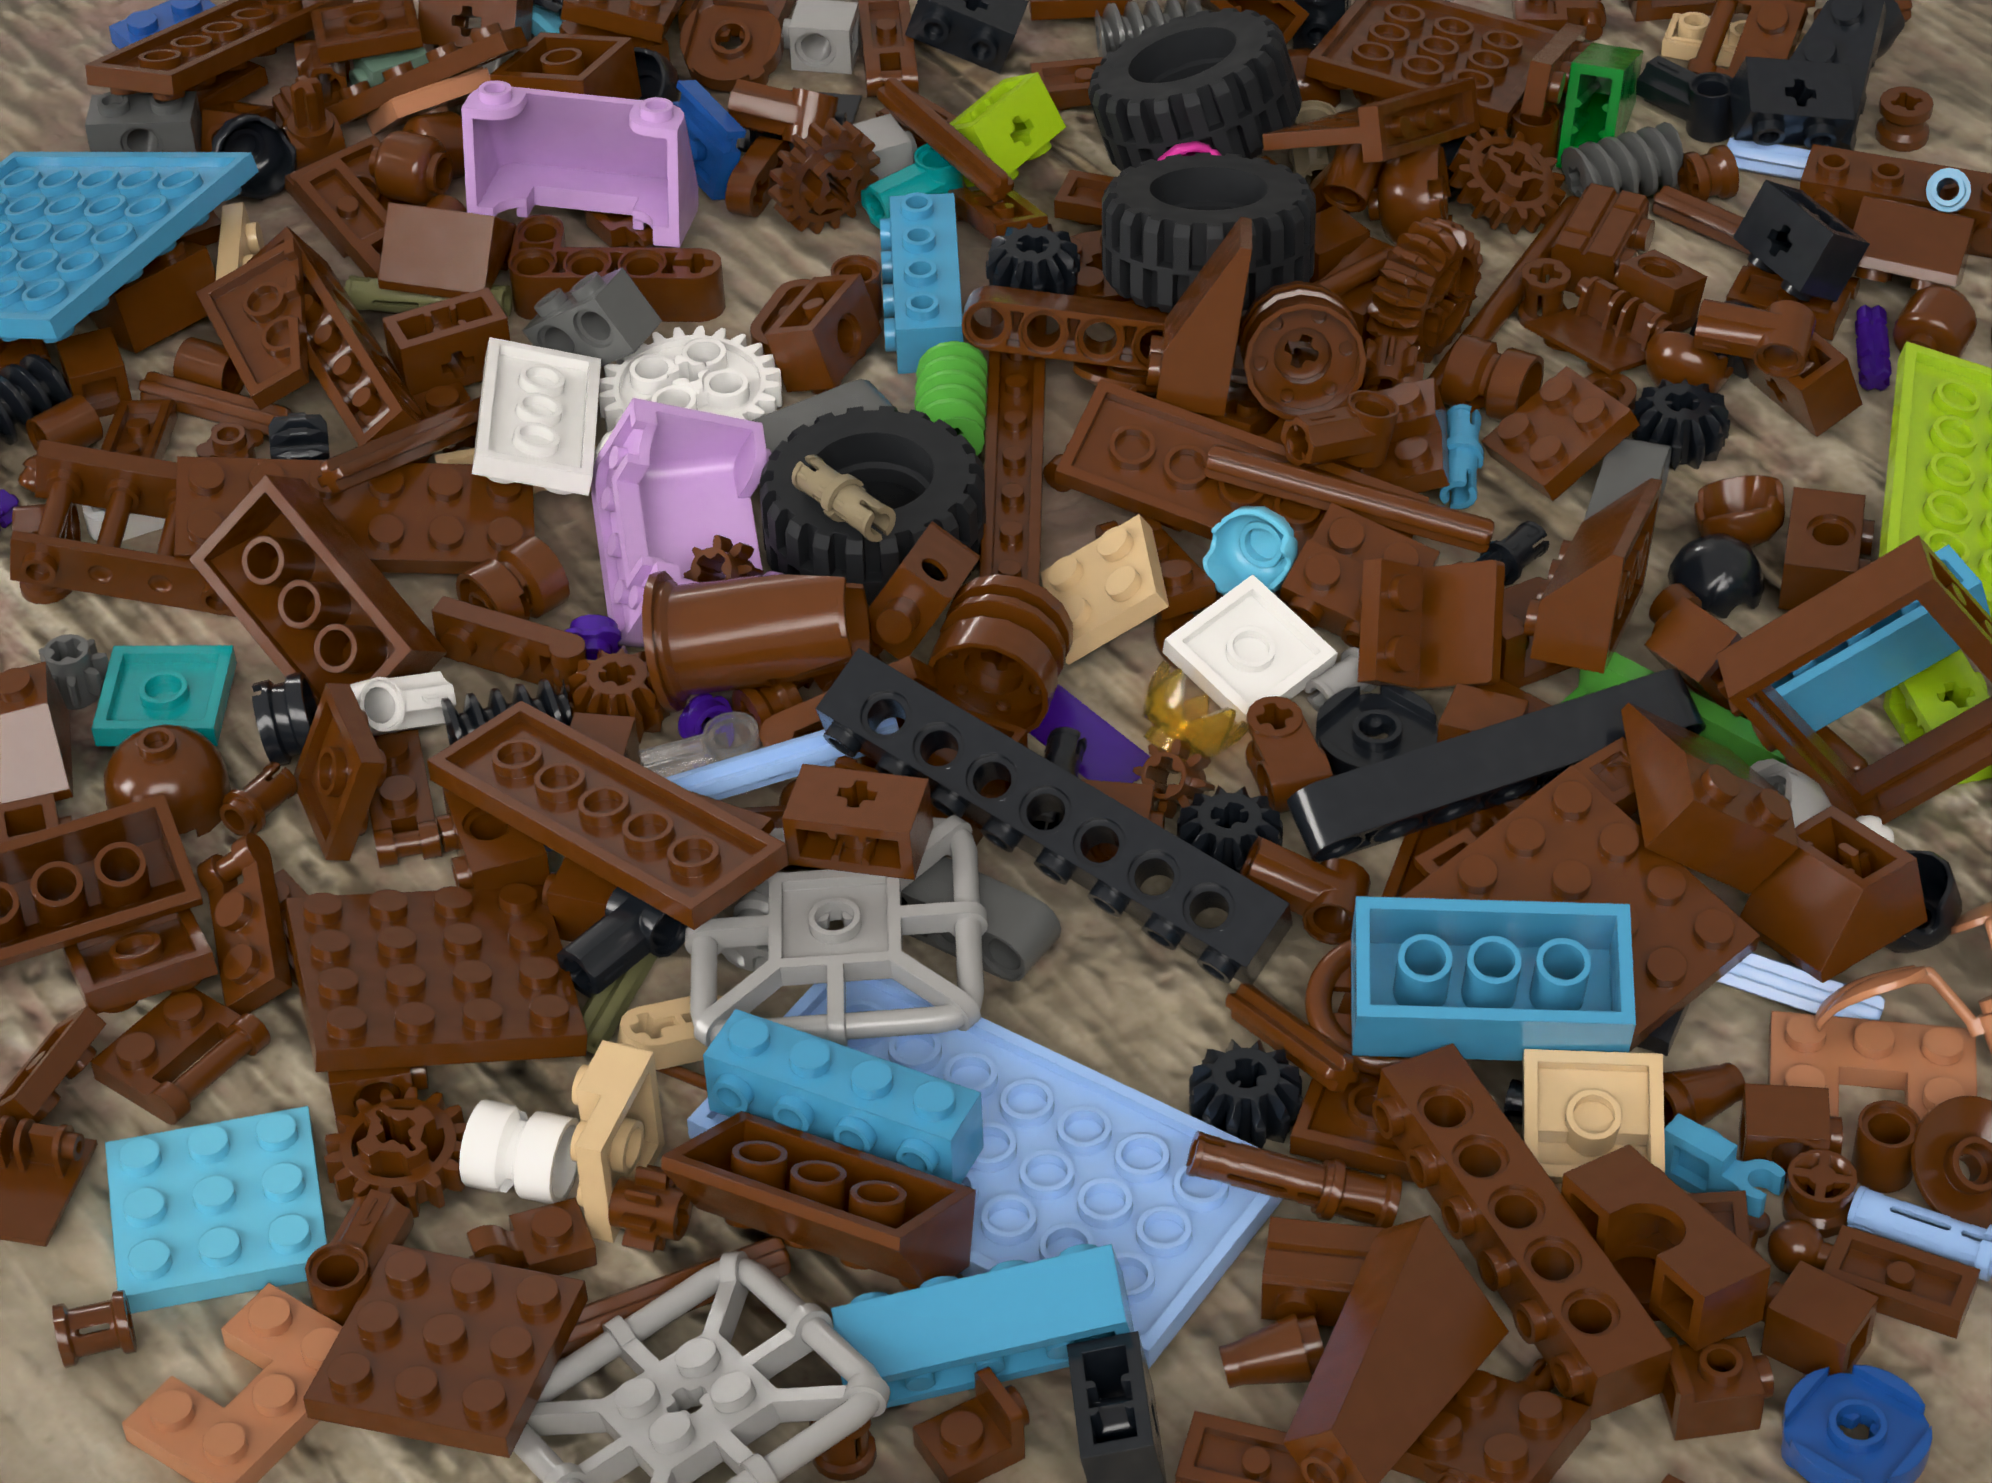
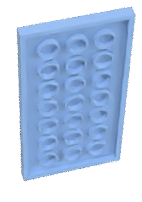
[687,978,1283,1369]

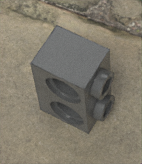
[522,267,662,367]

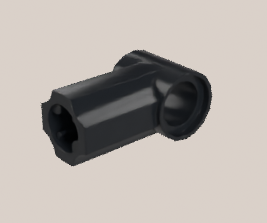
[1636,56,1733,143]
[557,887,688,998]

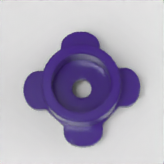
[565,614,622,660]

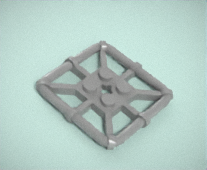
[685,815,988,1047]
[513,1251,890,1483]

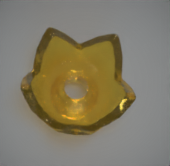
[1142,660,1248,758]

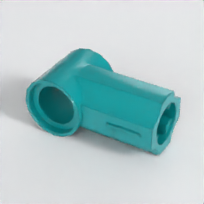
[861,143,963,229]

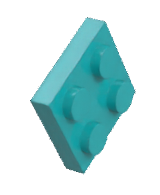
[91,645,237,746]

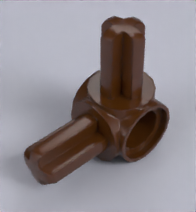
[272,75,346,171]

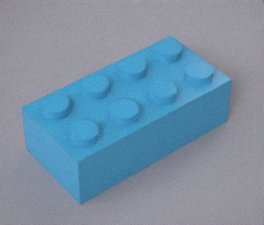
[1351,896,1636,1061]

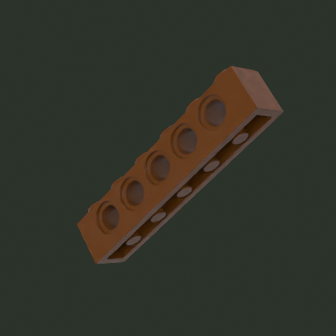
[247,226,433,463]
[1372,1043,1673,1420]

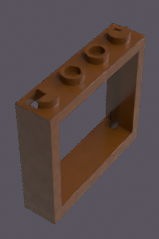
[1716,535,1992,825]

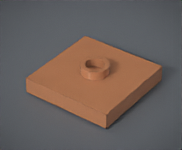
[366,66,491,135]

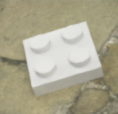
[1162,574,1338,732]

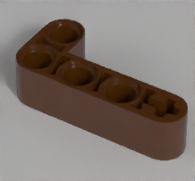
[508,214,726,322]

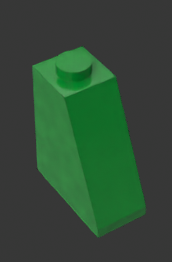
[1556,43,1643,168]

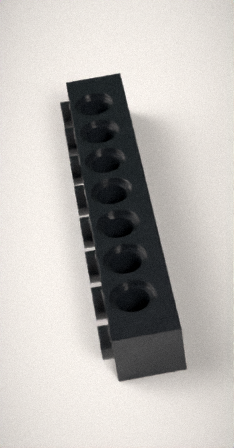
[815,648,1293,985]

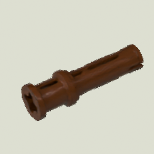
[1186,1131,1402,1228]

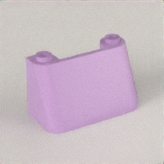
[461,80,699,248]
[591,398,784,648]

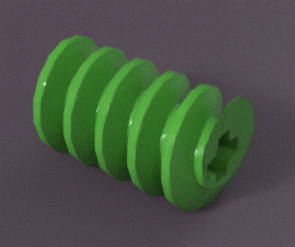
[914,341,988,456]

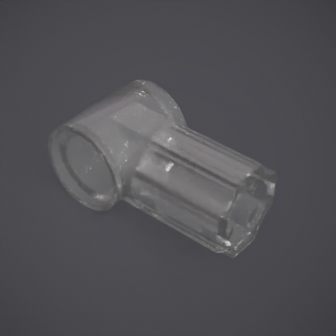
[638,711,763,795]

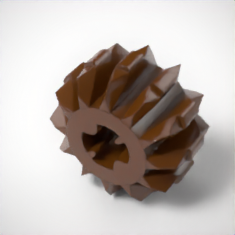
[567,645,670,744]

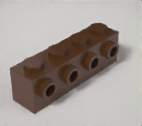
[1800,144,1992,258]

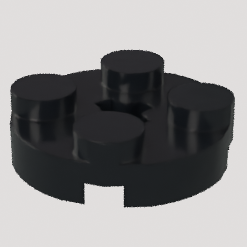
[1315,685,1438,775]

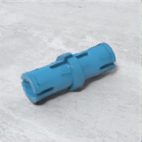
[1439,404,1484,509]

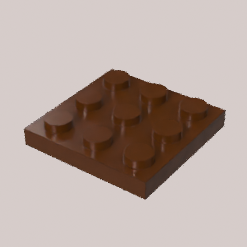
[303,1244,588,1458]

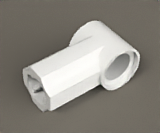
[350,671,457,736]

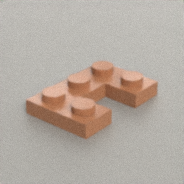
[1768,1011,1977,1120]
[122,1283,343,1483]

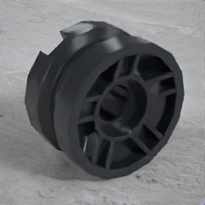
[252,671,318,766]

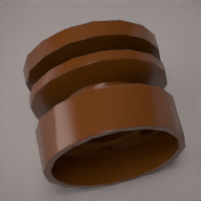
[1238,281,1367,420]
[927,574,1073,734]

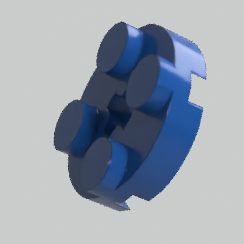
[1781,1365,1932,1483]

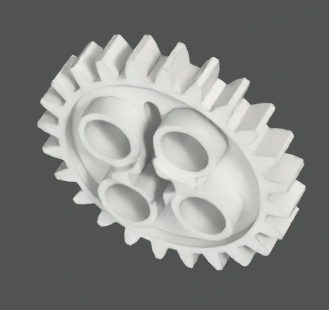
[598,326,783,432]

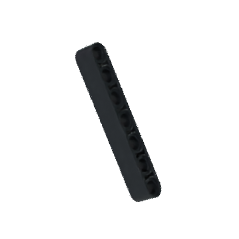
[1287,669,1706,862]

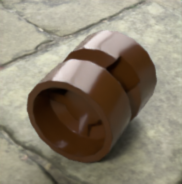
[1441,334,1544,422]
[456,535,570,621]

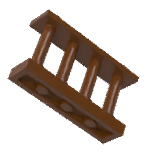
[10,440,236,617]

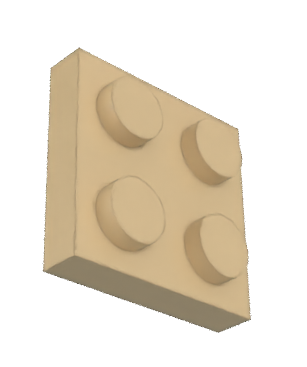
[1040,514,1169,665]

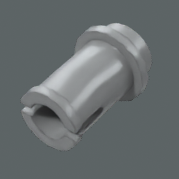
[1305,647,1377,712]

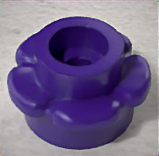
[678,693,737,752]

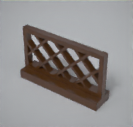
[1262,78,1480,163]

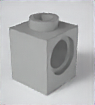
[782,0,861,74]

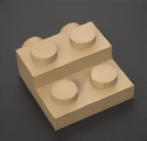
[570,1040,665,1243]
[1521,1049,1665,1192]

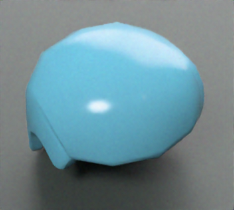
[1203,506,1298,595]

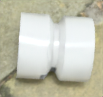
[459,1100,579,1204]

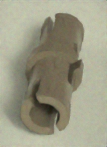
[791,454,896,542]

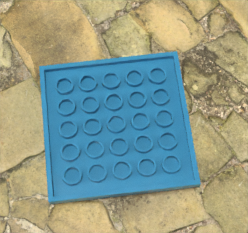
[0,152,259,343]

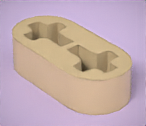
[617,995,722,1070]

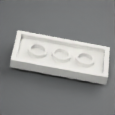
[472,337,601,496]

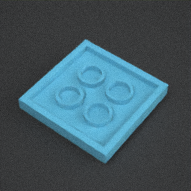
[105,1106,328,1314]

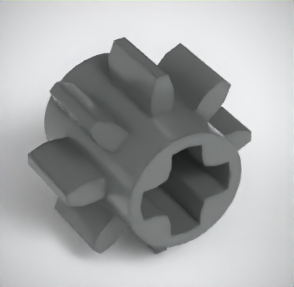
[38,634,109,710]

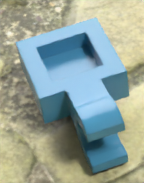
[1664,1113,1786,1218]

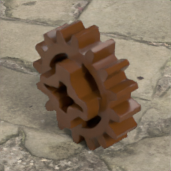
[768,118,880,234]
[1448,127,1566,235]
[324,1087,467,1218]

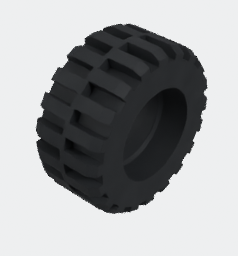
[1088,8,1302,171]
[1102,153,1316,313]
[759,406,986,607]

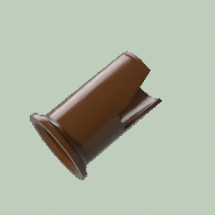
[642,571,872,713]

